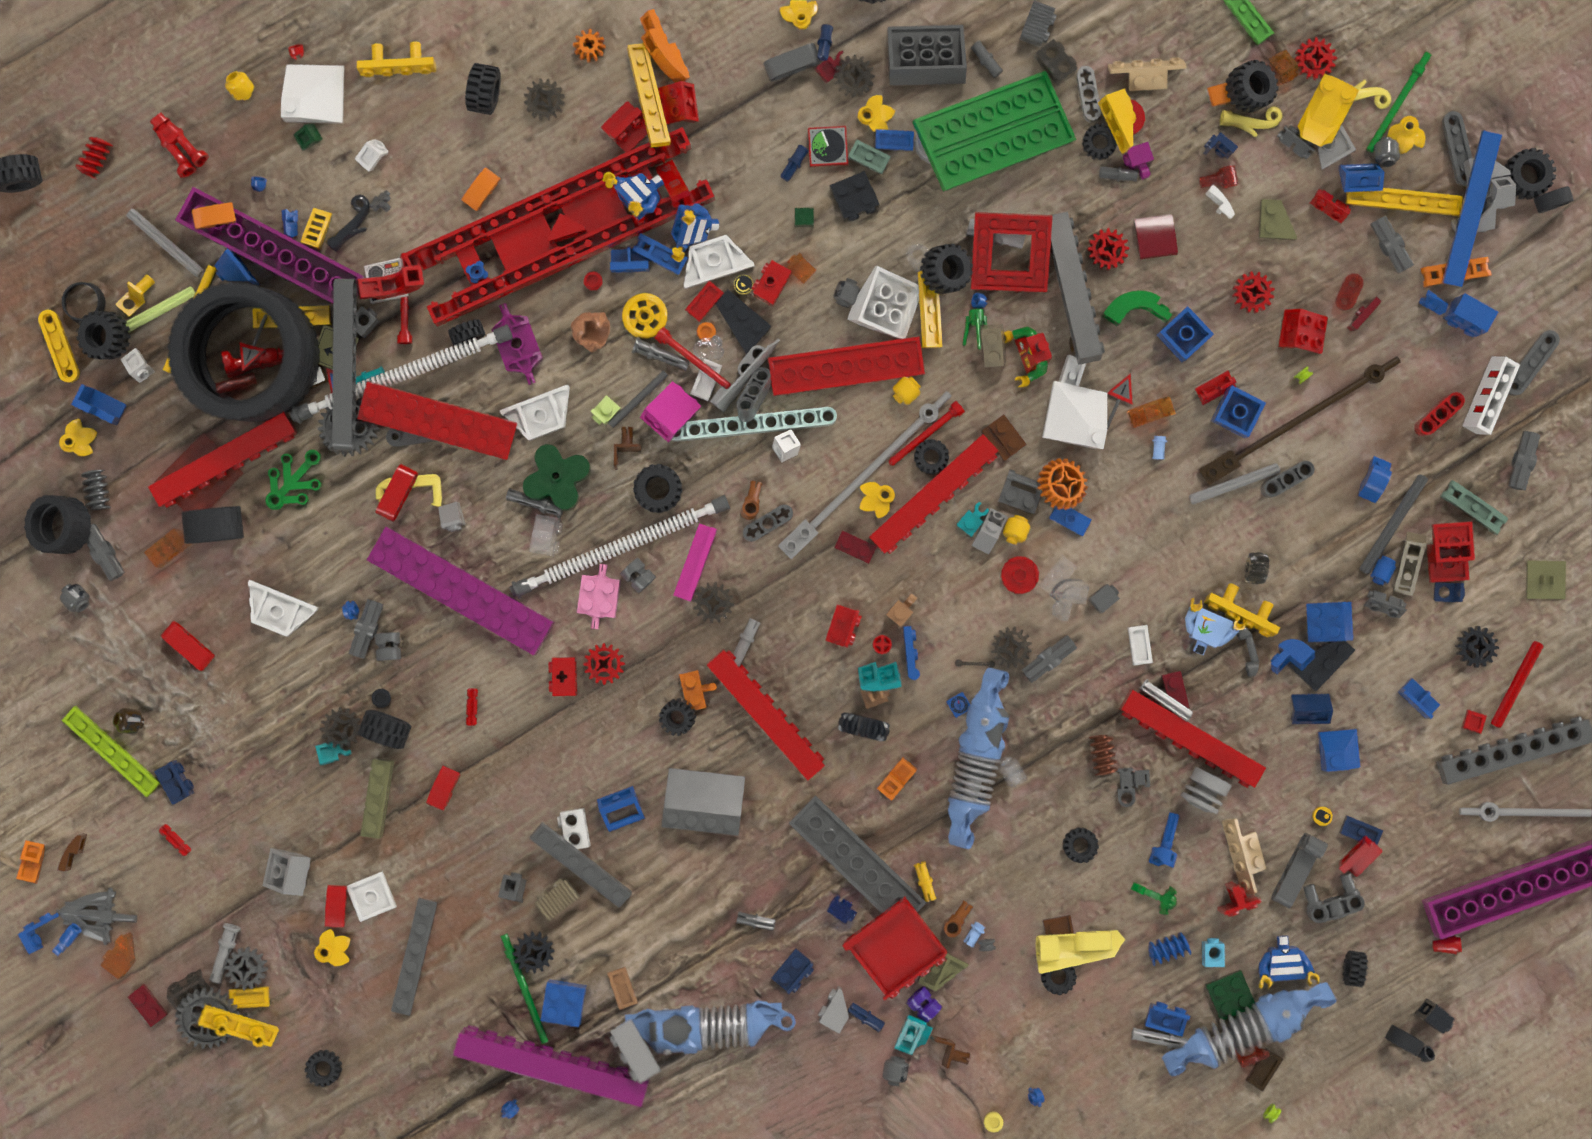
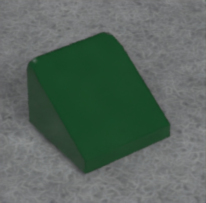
[293,123,323,151]
[795,208,814,227]

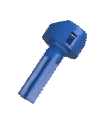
[1149,812,1180,868]

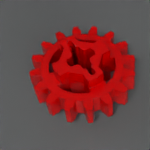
[1294,37,1337,80]
[1087,228,1129,270]
[1232,271,1275,314]
[583,643,625,685]

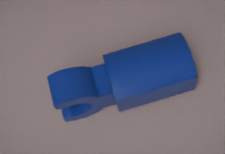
[52,923,82,956]

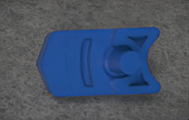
[282,209,298,238]
[1419,290,1448,315]

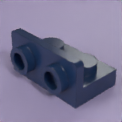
[1203,132,1238,159]
[154,760,195,805]
[771,948,814,994]

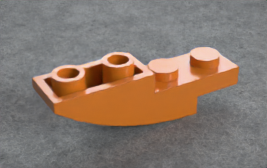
[640,9,690,83]

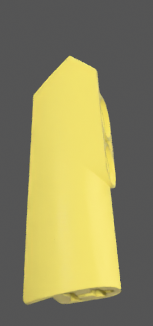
[1035,930,1125,974]

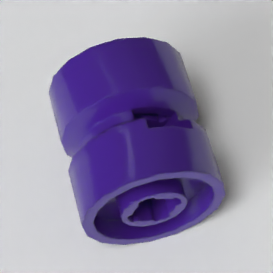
[906,986,942,1023]

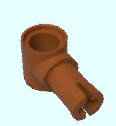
[741,481,762,520]
[943,900,974,937]

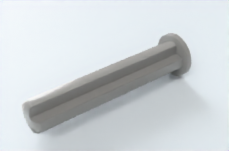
[1139,679,1193,721]

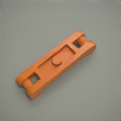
[1420,257,1492,287]

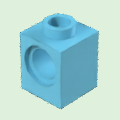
[1202,938,1225,967]

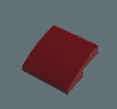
[1134,214,1178,260]

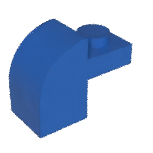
[1358,456,1392,503]
[1271,639,1315,674]

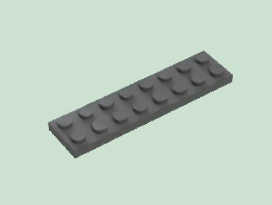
[789,795,926,913]

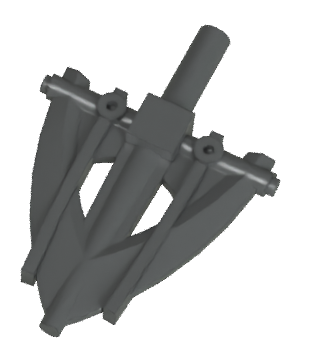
[56,888,137,945]

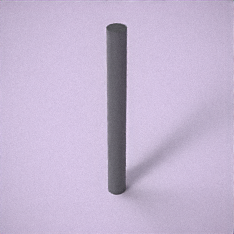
[608,370,668,428]

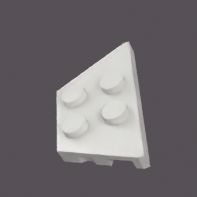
[684,235,755,289]
[499,385,570,440]
[248,580,319,637]

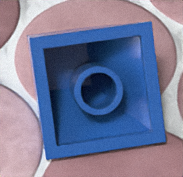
[214,249,260,286]
[1318,729,1360,772]

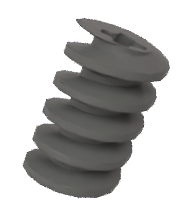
[81,470,111,510]

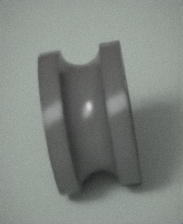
[978,939,996,951]

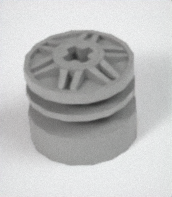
[1181,767,1232,814]

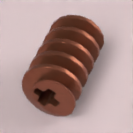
[1088,734,1118,775]

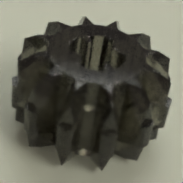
[1244,552,1270,585]

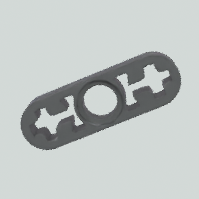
[743,505,793,542]

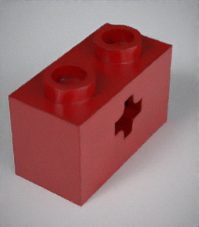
[548,657,577,696]

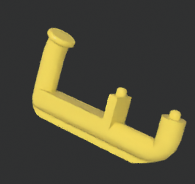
[375,474,442,507]

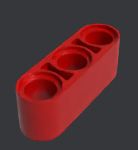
[1414,392,1465,437]
[375,464,419,522]
[160,620,215,671]

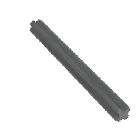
[1359,474,1428,574]

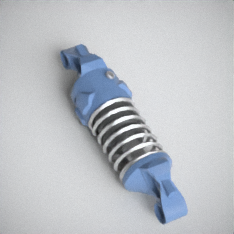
[1162,982,1337,1076]

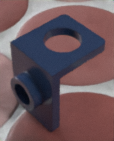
[1434,582,1465,603]

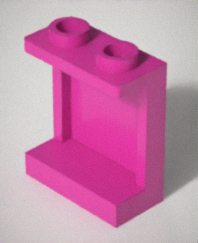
[640,381,701,443]

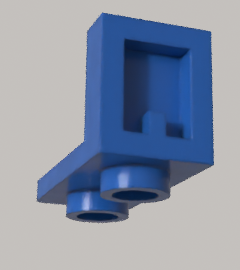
[18,913,59,954]

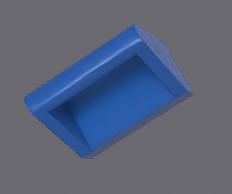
[1339,163,1385,192]
[597,786,645,832]

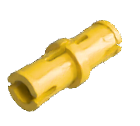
[914,861,937,902]

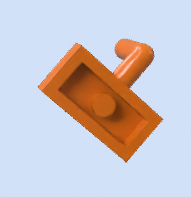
[679,670,717,710]

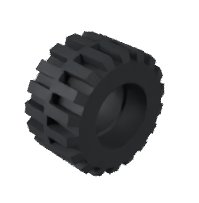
[1225,60,1279,113]
[465,63,501,115]
[1504,148,1557,200]
[0,154,43,193]
[920,243,973,294]
[76,311,131,360]
[633,464,682,513]
[358,710,412,749]

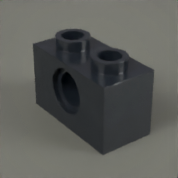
[1415,998,1455,1034]

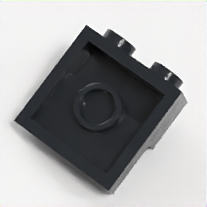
[830,171,880,222]

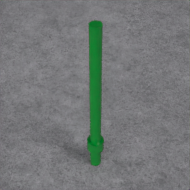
[1366,52,1432,153]
[500,933,548,1044]

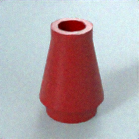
[1432,935,1462,955]

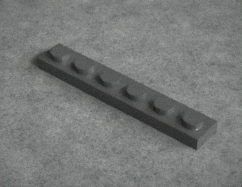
[530,822,632,908]
[391,898,438,1016]

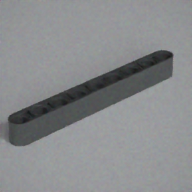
[332,279,357,451]

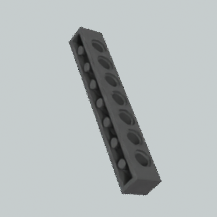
[1436,716,1592,785]

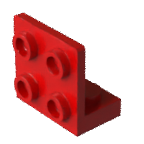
[658,81,699,125]
[1278,309,1328,354]
[825,604,862,648]

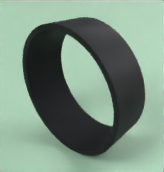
[62,282,106,323]

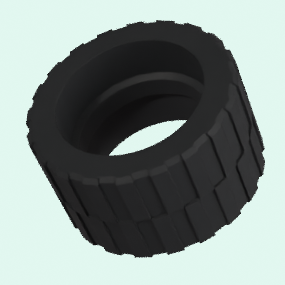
[24,495,91,554]
[181,506,244,544]

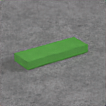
[1223,0,1274,46]

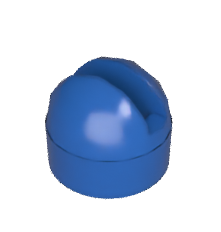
[251,177,267,192]
[971,293,987,309]

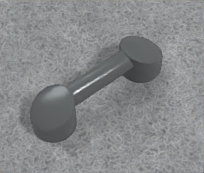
[1237,627,1259,678]

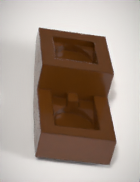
[57,833,87,872]

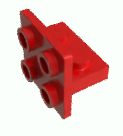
[601,101,648,153]
[1217,882,1261,917]

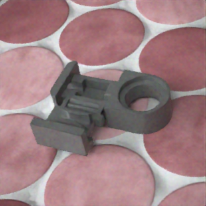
[1116,768,1150,807]

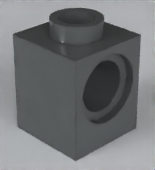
[356,307,380,338]
[1088,584,1120,614]

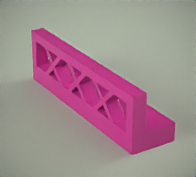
[673,523,717,602]

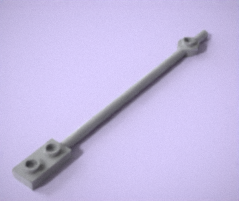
[778,391,952,560]
[1459,802,1592,822]

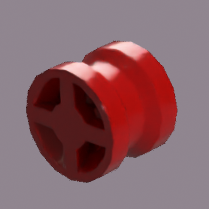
[872,635,892,654]

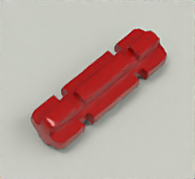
[466,688,478,726]
[158,824,191,856]

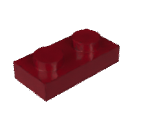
[834,530,877,564]
[1161,671,1190,712]
[128,984,168,1027]

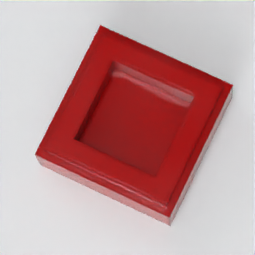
[1461,710,1487,734]

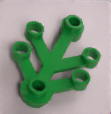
[265,450,322,510]

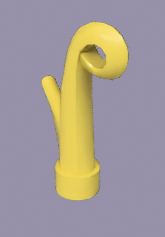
[1354,80,1391,109]
[1220,107,1282,137]

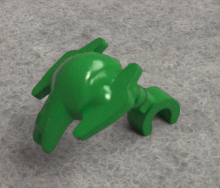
[1131,882,1177,915]

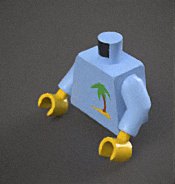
[1185,598,1246,655]

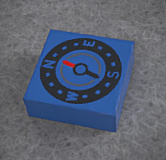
[946,692,970,718]

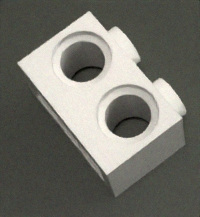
[557,808,591,849]

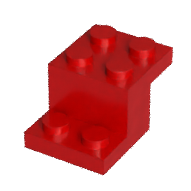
[1427,522,1475,583]

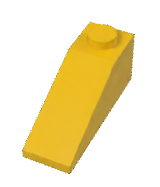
[1098,89,1133,154]

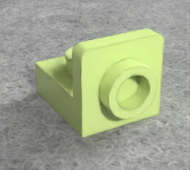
[590,395,621,425]

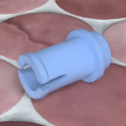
[1152,436,1167,460]
[963,921,985,948]

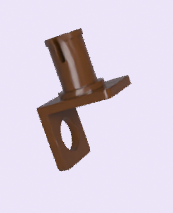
[614,426,641,470]
[930,1035,970,1069]

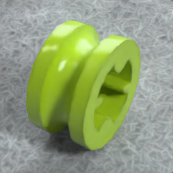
[1294,366,1313,384]
[1263,1103,1281,1123]

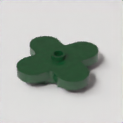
[523,444,591,511]

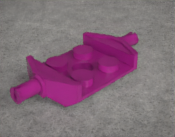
[491,303,543,385]

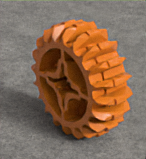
[1037,458,1088,510]

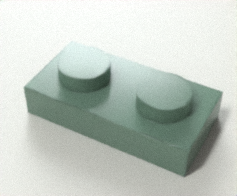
[848,140,891,175]

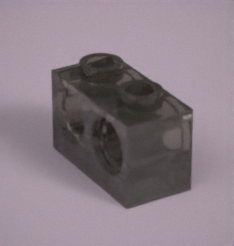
[1034,38,1078,86]

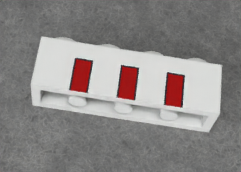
[1463,357,1520,435]

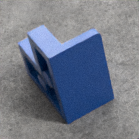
[71,384,127,425]

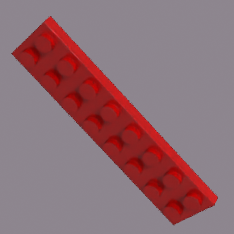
[768,336,925,396]
[357,381,517,460]

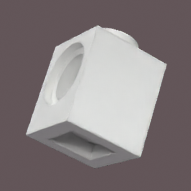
[772,430,801,463]

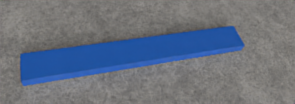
[1442,131,1502,287]

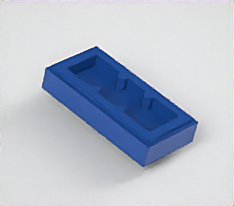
[875,129,914,151]
[1049,506,1092,536]

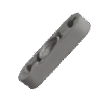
[1076,66,1101,122]

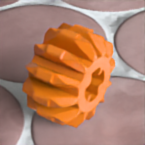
[573,29,606,63]

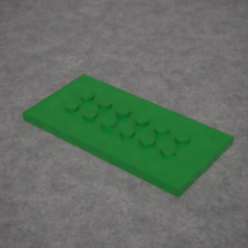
[912,71,1077,192]

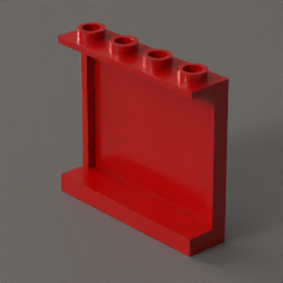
[842,897,947,1001]

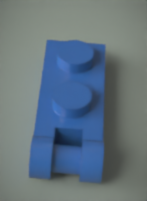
[631,234,688,276]
[903,626,920,680]

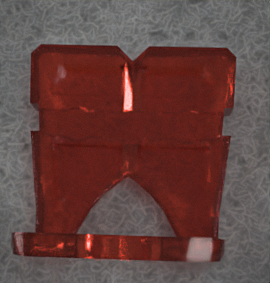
[1234,1046,1270,1068]

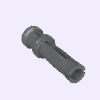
[632,337,690,371]
[506,488,564,518]

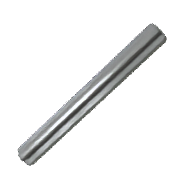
[127,209,203,277]
[1189,464,1280,504]

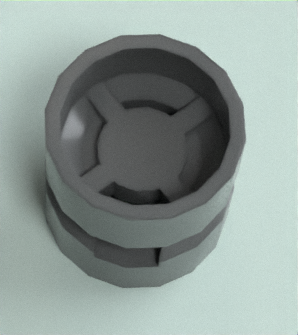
[620,558,656,594]
[375,632,402,661]

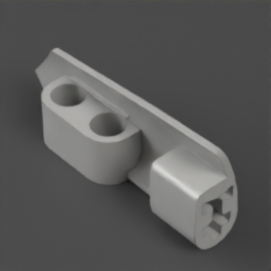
[710,339,780,413]

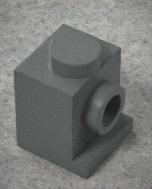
[498,872,527,903]

